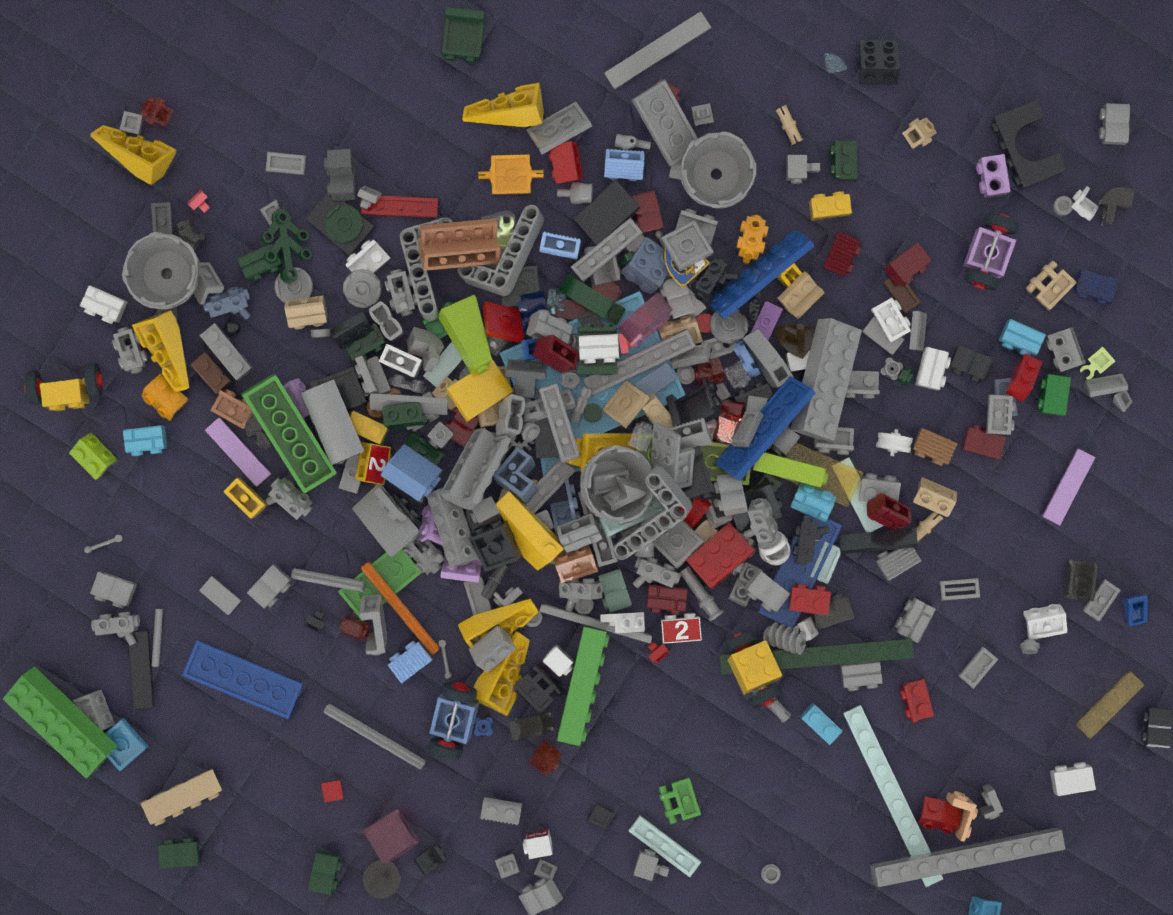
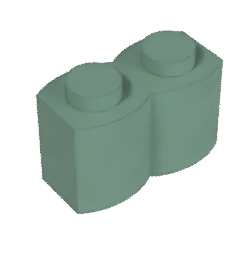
[596,569,632,613]

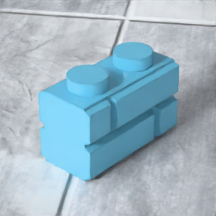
[998,319,1046,356]
[123,425,167,456]
[790,482,837,523]
[800,702,842,745]

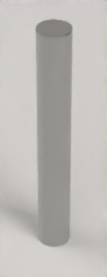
[151,609,163,667]

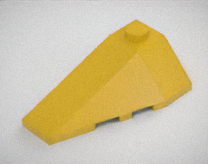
[462,83,544,127]
[91,125,176,185]
[132,310,189,392]
[496,490,564,571]
[458,599,539,648]
[474,632,530,716]

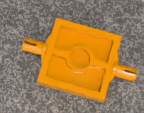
[478,155,544,195]

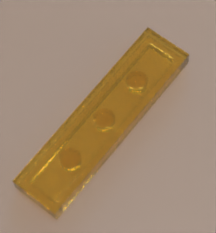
[1076,671,1144,739]

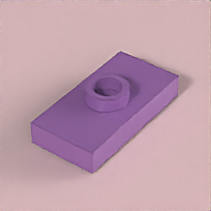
[751,301,783,340]

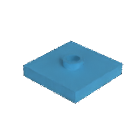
[105,718,149,771]

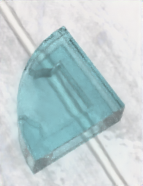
[824,53,847,74]

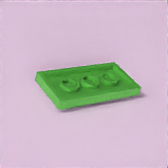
[338,548,421,621]

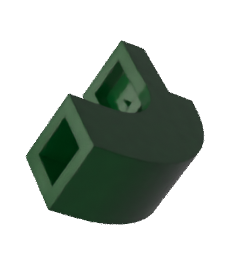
[559,274,626,325]

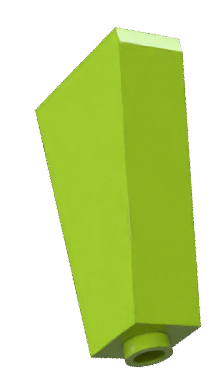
[438,295,492,375]
[753,452,829,487]

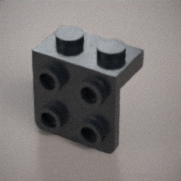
[859,40,900,85]

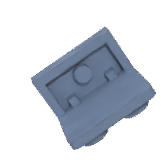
[620,237,668,294]
[550,479,580,535]

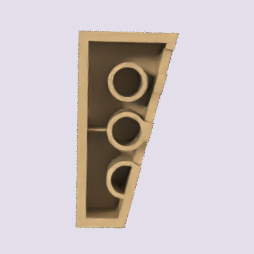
[140,769,222,826]

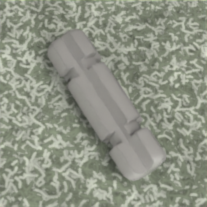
[569,387,593,424]

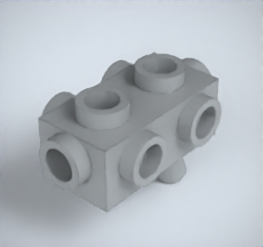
[385,269,418,317]
[112,327,148,374]
[266,477,313,520]
[744,498,778,543]
[403,533,445,575]
[632,557,681,589]
[559,578,603,612]
[91,612,140,646]

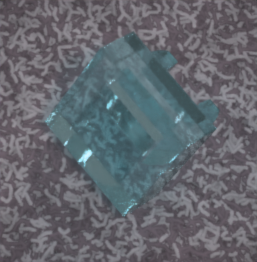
[547,289,566,314]

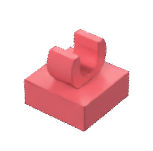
[187,190,210,213]
[618,333,637,355]

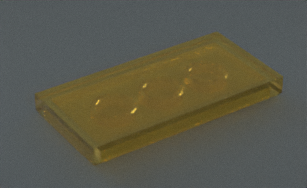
[778,442,864,507]

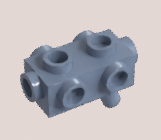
[203,287,251,320]

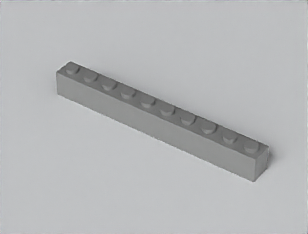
[870,828,1065,887]

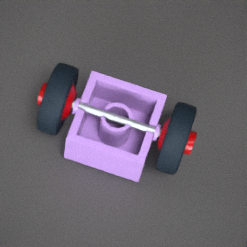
[963,213,1019,290]

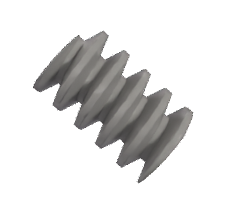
[763,622,806,655]

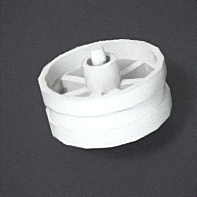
[876,429,913,456]

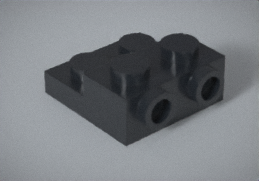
[469,519,521,572]

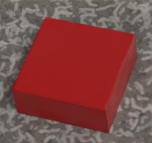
[321,779,344,802]

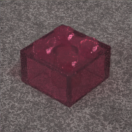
[617,293,673,346]
[363,810,420,864]

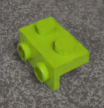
[69,433,117,480]

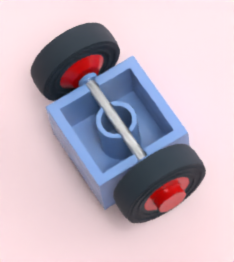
[428,681,480,759]

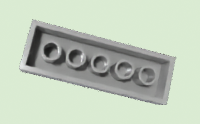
[790,318,862,441]

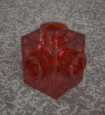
[140,97,174,127]
[694,357,724,386]
[528,741,562,776]

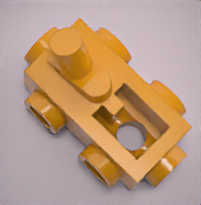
[736,215,769,264]

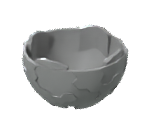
[680,132,756,208]
[122,232,200,310]
[580,445,656,522]

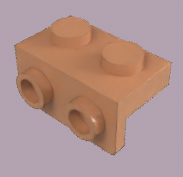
[210,389,253,429]

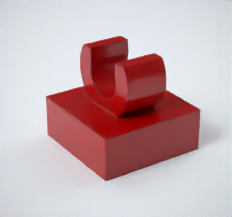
[648,641,670,664]

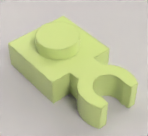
[497,216,514,250]
[1080,347,1115,380]

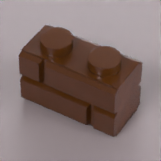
[191,352,233,394]

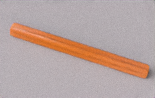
[361,562,439,655]

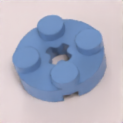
[733,340,761,378]

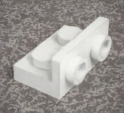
[346,240,391,273]
[871,298,911,343]
[1023,604,1067,640]
[600,612,645,633]

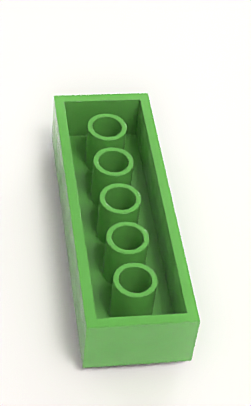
[241,374,337,494]
[557,625,609,746]
[3,666,118,779]

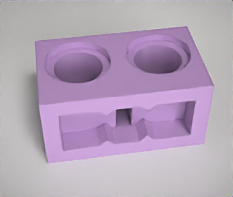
[976,154,1010,198]

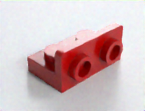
[899,678,934,723]

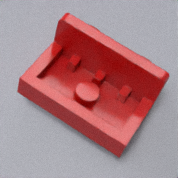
[789,583,831,615]
[918,796,962,834]

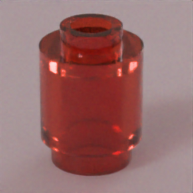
[340,617,370,641]

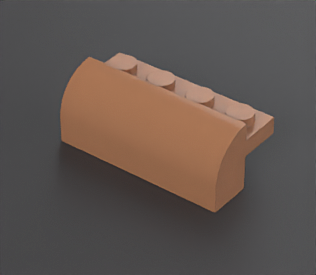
[418,218,500,271]

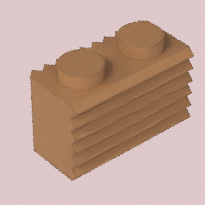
[911,428,958,466]

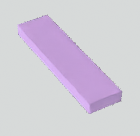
[205,417,271,487]
[1042,449,1095,525]

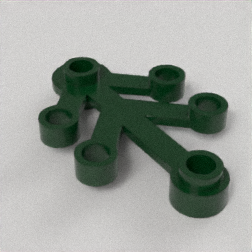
[260,209,312,284]

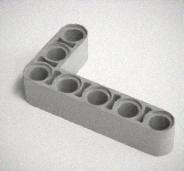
[458,205,544,296]
[400,218,453,321]
[613,466,692,560]

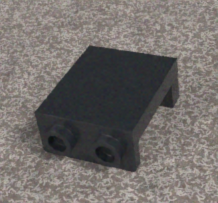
[309,366,369,410]
[666,376,723,427]
[681,447,715,504]
[732,477,783,533]

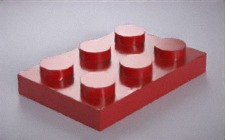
[686,522,755,590]

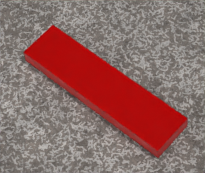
[361,196,439,218]

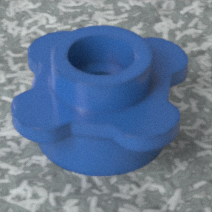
[474,717,493,736]

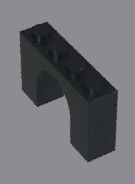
[990,100,1066,190]

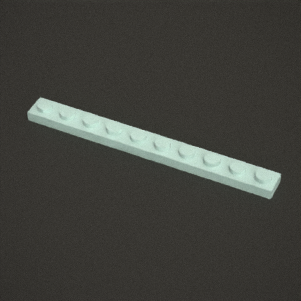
[843,705,943,887]

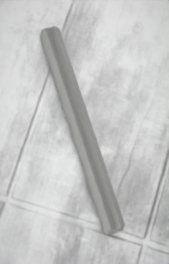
[324,704,426,769]

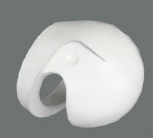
[758,531,791,565]

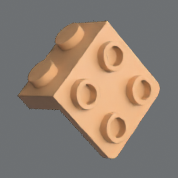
[946,791,978,842]

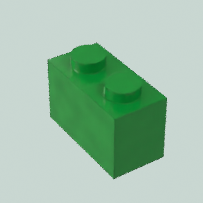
[1037,374,1071,416]

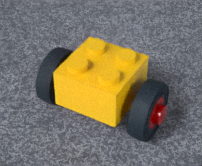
[24,363,104,411]
[723,631,783,709]

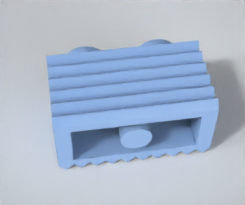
[604,149,644,181]
[539,232,581,260]
[388,641,433,684]

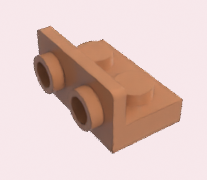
[553,545,598,584]

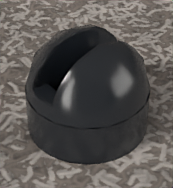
[226,320,240,336]

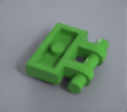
[658,777,701,824]

